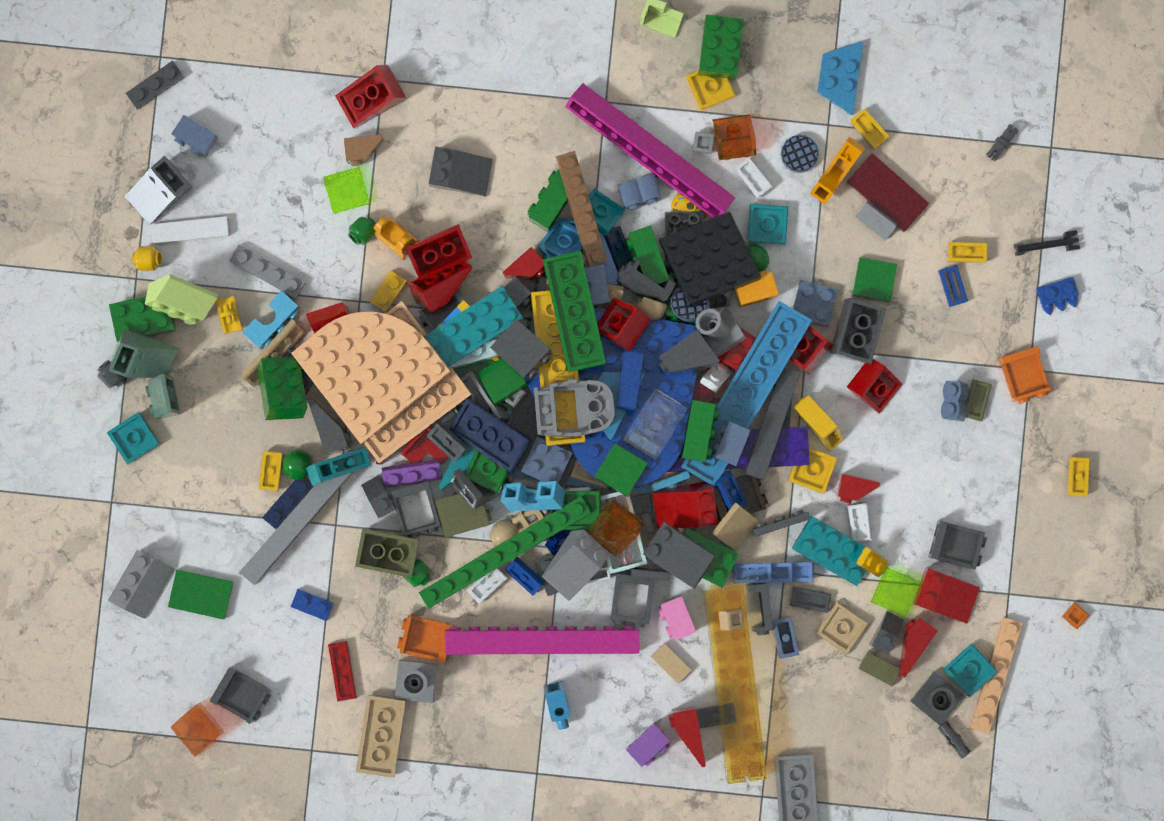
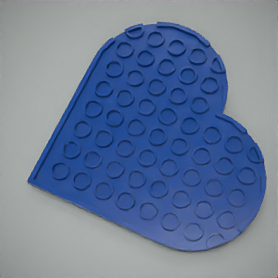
[526,306,704,488]

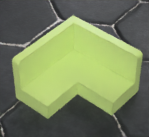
[639,0,684,38]

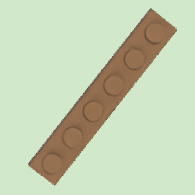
[555,151,608,267]

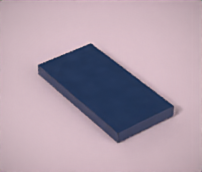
[449,398,531,473]

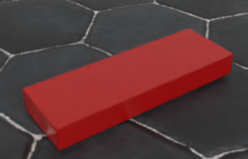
[328,641,357,702]

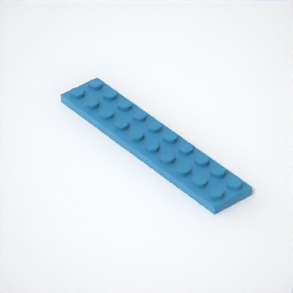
[681,301,812,486]

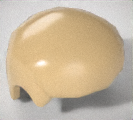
[636,297,667,320]
[490,520,519,547]

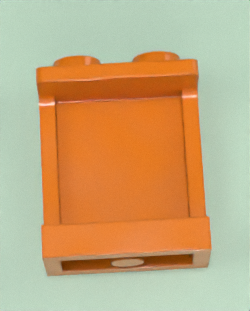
[999,346,1052,404]
[397,615,454,663]

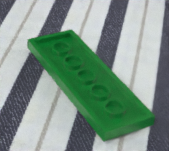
[543,251,606,373]

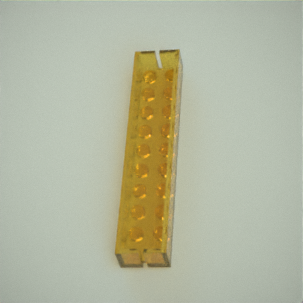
[703,586,767,784]

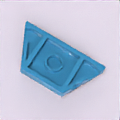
[817,42,863,115]
[538,218,583,259]
[598,372,645,441]

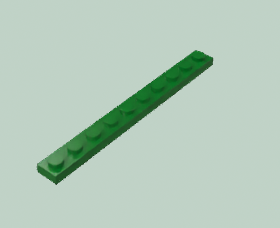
[419,495,592,609]

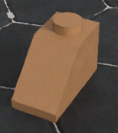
[344,134,384,166]

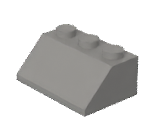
[108,550,174,619]

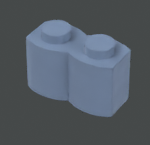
[618,174,661,211]
[941,381,969,422]

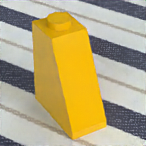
[794,395,844,452]

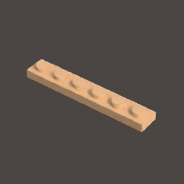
[970,617,1023,733]

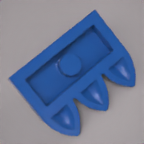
[1036,277,1079,315]

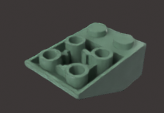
[108,329,179,378]

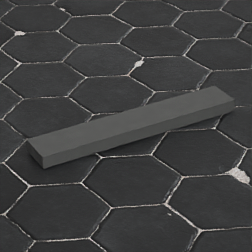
[746,367,801,481]

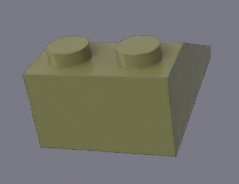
[355,529,419,578]

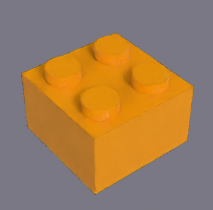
[734,270,778,308]

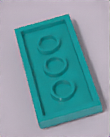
[792,515,867,586]

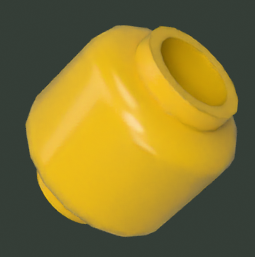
[132,246,162,271]

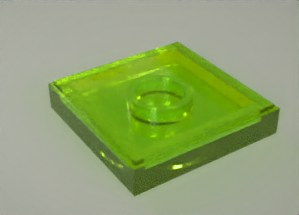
[323,167,370,214]
[870,567,921,617]

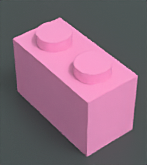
[658,596,696,640]

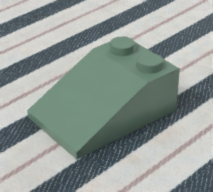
[145,374,181,419]

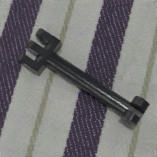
[1014,230,1081,256]

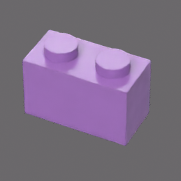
[626,723,670,767]

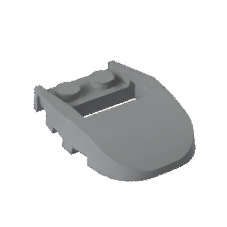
[534,379,615,437]

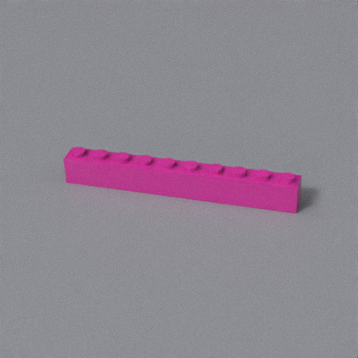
[565,83,735,218]
[445,626,639,655]

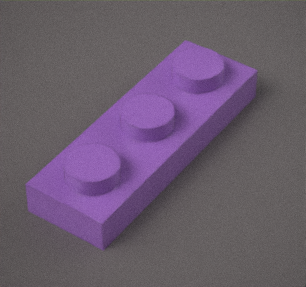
[382,459,442,488]

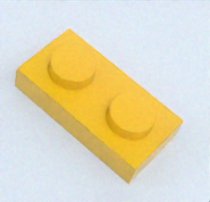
[849,108,889,150]
[947,242,987,263]
[370,271,407,313]
[259,451,283,491]
[1067,457,1089,497]
[856,547,889,578]

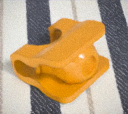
[373,215,419,260]

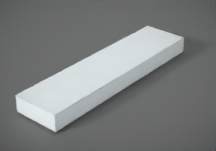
[151,216,229,244]

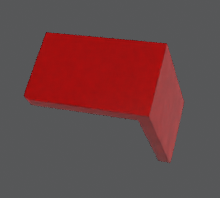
[400,427,449,465]

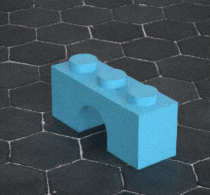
[242,290,300,349]
[501,481,565,511]

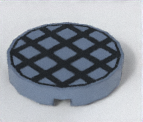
[780,134,819,173]
[671,286,709,322]

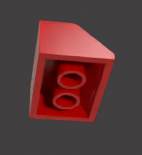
[405,224,472,281]

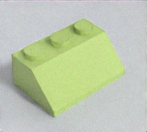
[145,274,218,325]

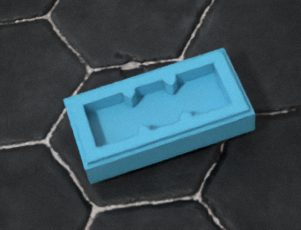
[649,471,690,493]

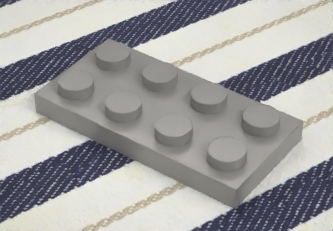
[774,754,818,821]

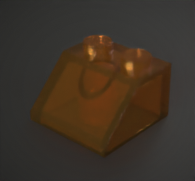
[712,115,757,160]
[587,500,644,556]
[170,702,225,757]

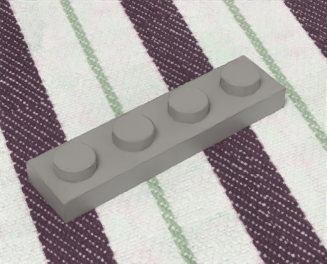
[229,245,306,299]

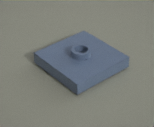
[585,264,610,306]

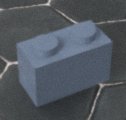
[171,115,218,157]
[712,422,751,466]
[772,616,799,659]

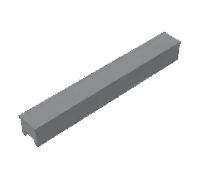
[239,472,353,585]

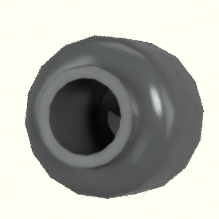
[98,360,126,388]

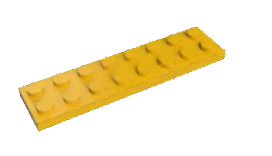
[531,291,585,446]

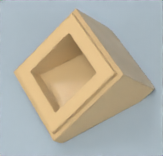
[719,608,744,631]

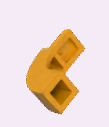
[810,137,865,204]

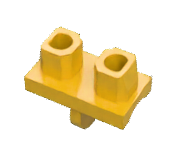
[215,296,243,334]

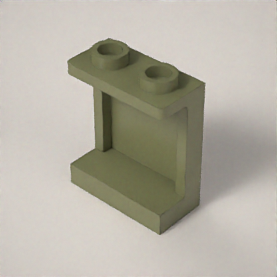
[435,494,492,538]

